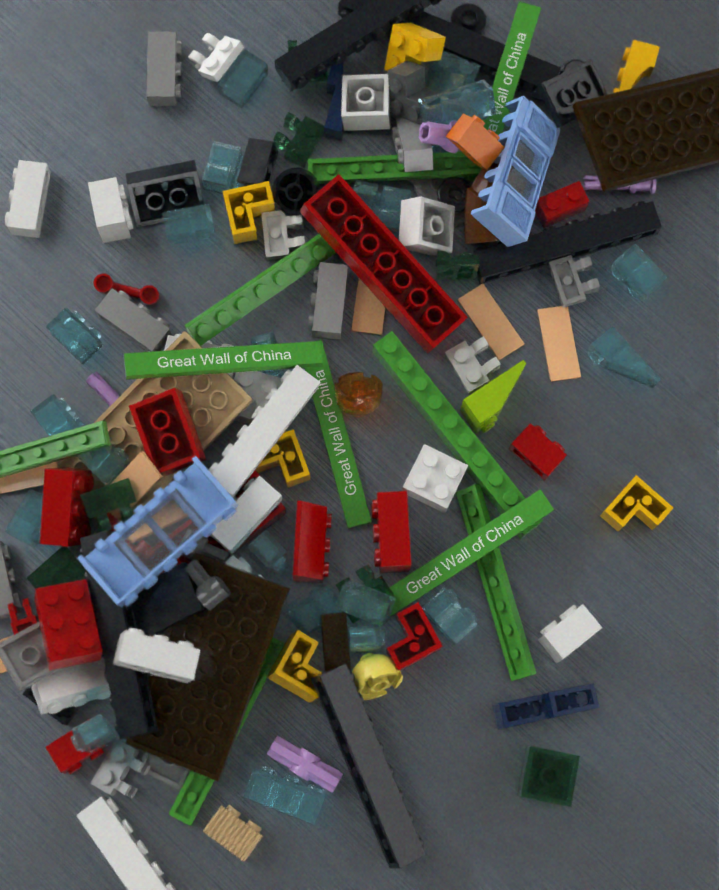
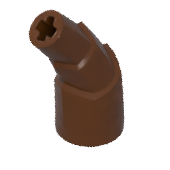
[464,162,514,244]

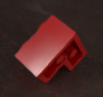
[386,602,443,671]

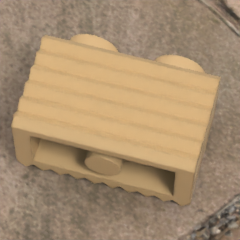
[203,805,263,862]

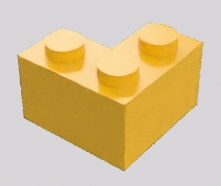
[384,22,446,71]
[222,181,275,245]
[255,429,310,488]
[600,475,674,532]
[267,630,322,703]

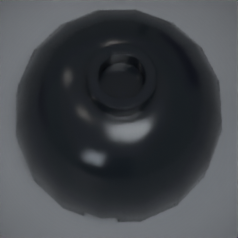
[272,167,320,216]

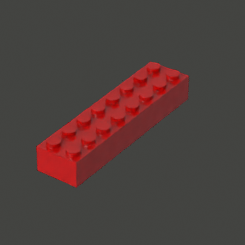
[300,174,468,354]

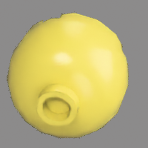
[352,653,403,700]

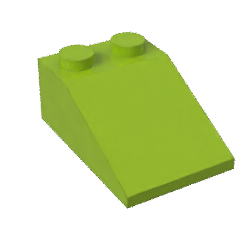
[460,360,526,434]

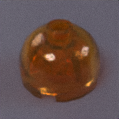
[334,372,383,417]

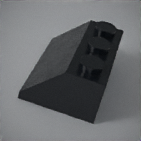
[126,160,206,227]

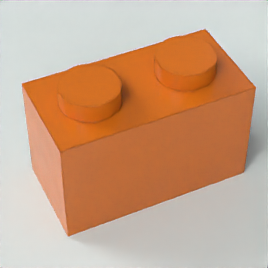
[445,114,505,170]

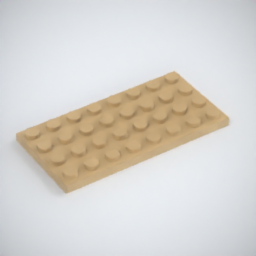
[58,331,254,531]

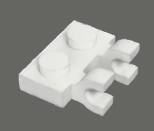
[188,33,245,82]
[261,210,306,260]
[445,336,501,394]

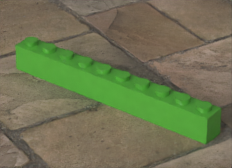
[372,331,543,540]

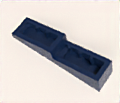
[324,63,343,141]
[492,683,600,730]

